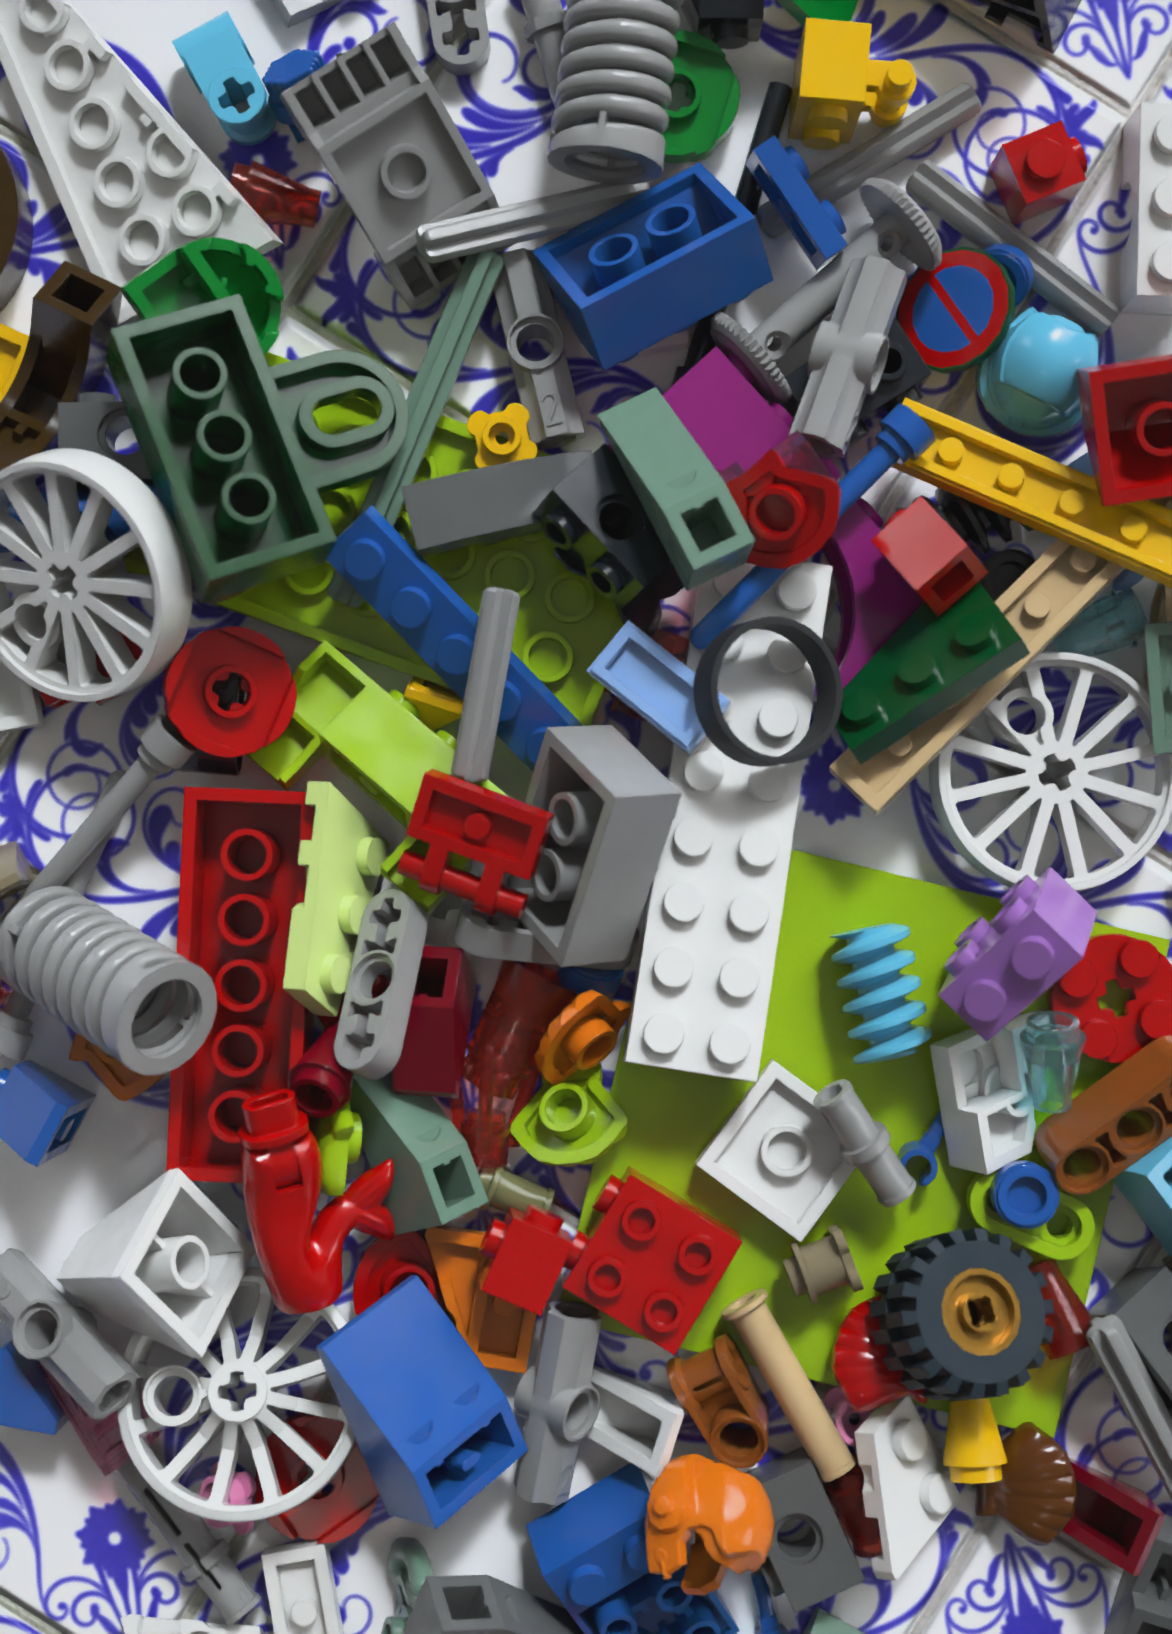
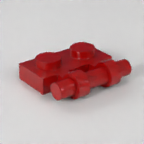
[397,769,555,919]

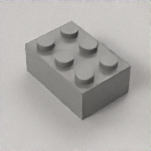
[506,725,682,967]

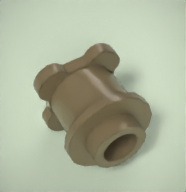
[782,1224,863,1305]

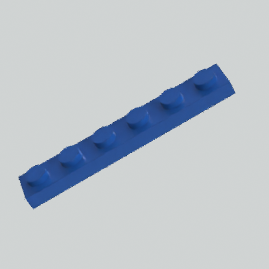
[327,505,583,772]

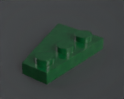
[836,581,1030,764]

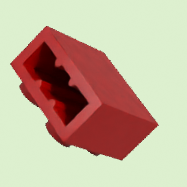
[562,1166,743,1355]

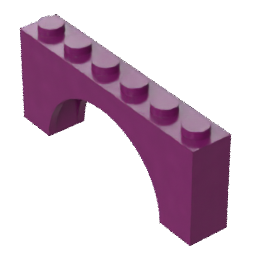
[607,346,924,730]

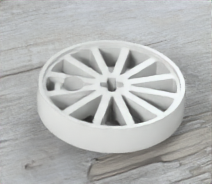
[0,448,192,702]
[929,652,1172,892]
[117,1266,356,1522]

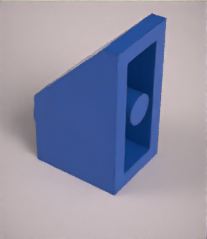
[0,1060,96,1167]

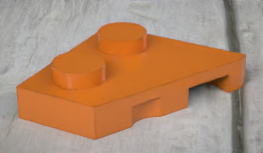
[425,1225,537,1373]

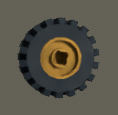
[870,1228,1054,1402]

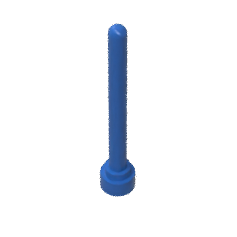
[690,403,936,650]

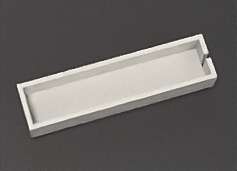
[623,561,833,1082]

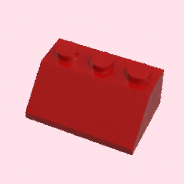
[1076,354,1172,507]

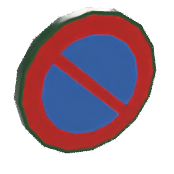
[896,246,1015,374]

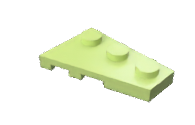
[283,781,389,1017]

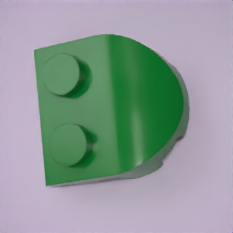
[119,237,284,355]

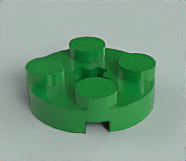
[662,30,740,163]

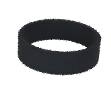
[693,617,843,767]

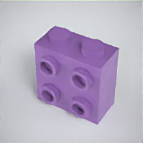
[939,866,1097,1042]

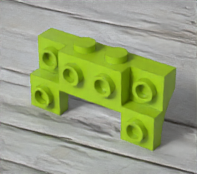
[245,640,509,915]

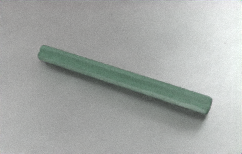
[327,250,504,609]

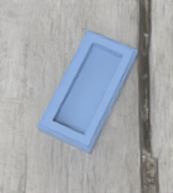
[586,620,731,755]

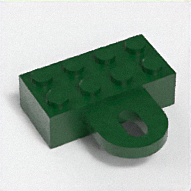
[106,294,409,604]

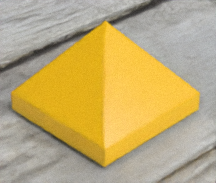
[404,677,464,731]

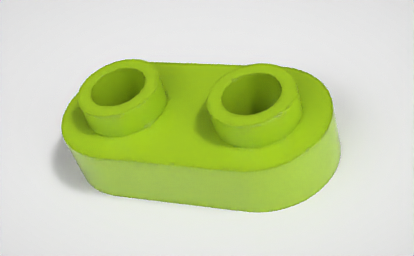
[966,1168,1095,1260]

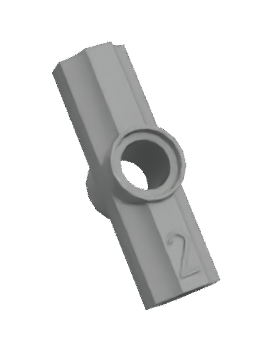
[494,248,585,450]
[789,254,907,460]
[0,1248,138,1420]
[513,1299,602,1506]

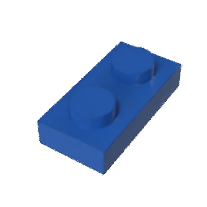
[746,135,848,271]

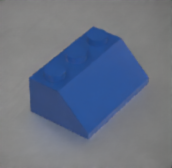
[532,162,774,371]

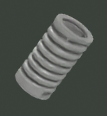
[547,0,684,184]
[0,886,217,1076]

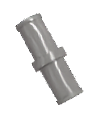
[813,1079,916,1207]

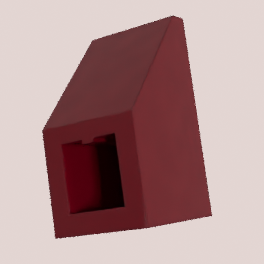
[392,946,477,1098]

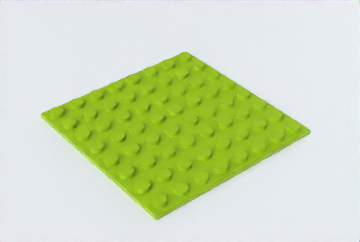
[561,849,1170,1438]

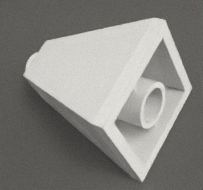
[56,1168,256,1358]

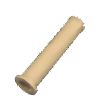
[720,1288,857,1482]

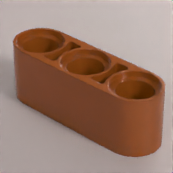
[1034,1035,1172,1195]

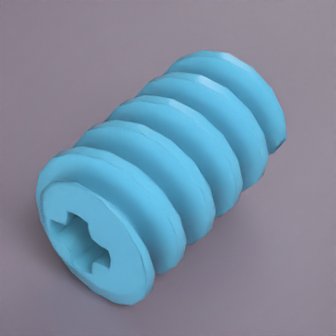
[828,923,932,1064]

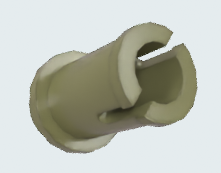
[478,1161,555,1213]

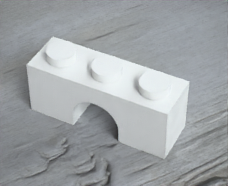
[1119,102,1172,315]

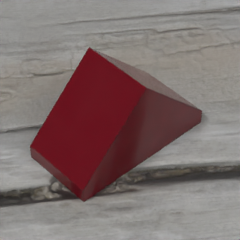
[1062,1457,1165,1576]

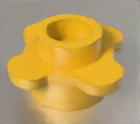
[467,403,538,468]

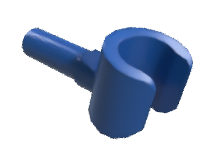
[897,1110,944,1186]
[751,1571,790,1634]

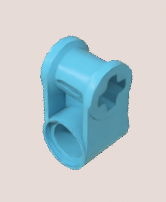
[172,11,277,146]

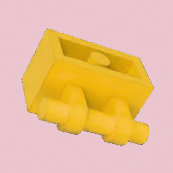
[788,18,917,150]

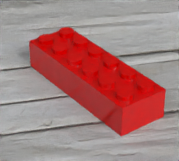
[166,786,316,1183]

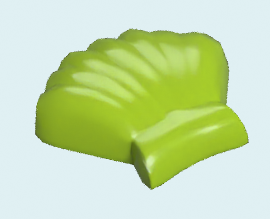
[510,1063,628,1167]
[307,1102,362,1196]

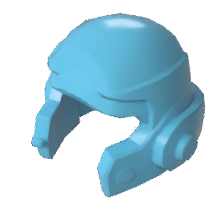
[975,307,1099,437]

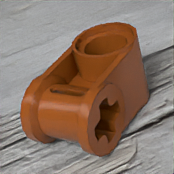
[666,1334,770,1469]

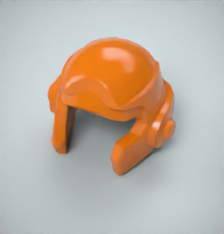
[645,1454,775,1595]

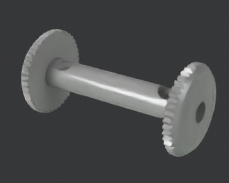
[710,177,942,404]

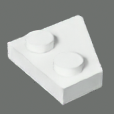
[854,1396,961,1581]

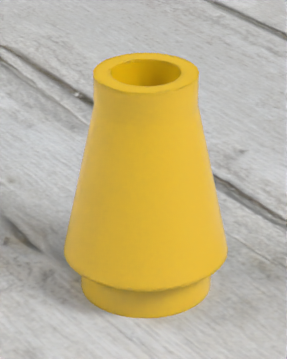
[942,1398,1008,1484]

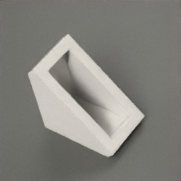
[586,1365,684,1478]

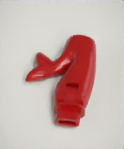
[238,1089,395,1314]

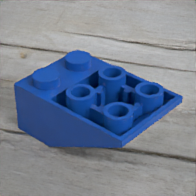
[316,1275,528,1529]
[526,1463,740,1634]

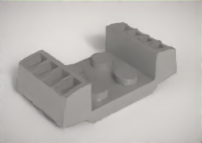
[279,22,514,310]

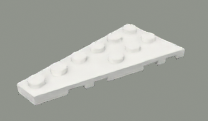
[0,0,284,327]

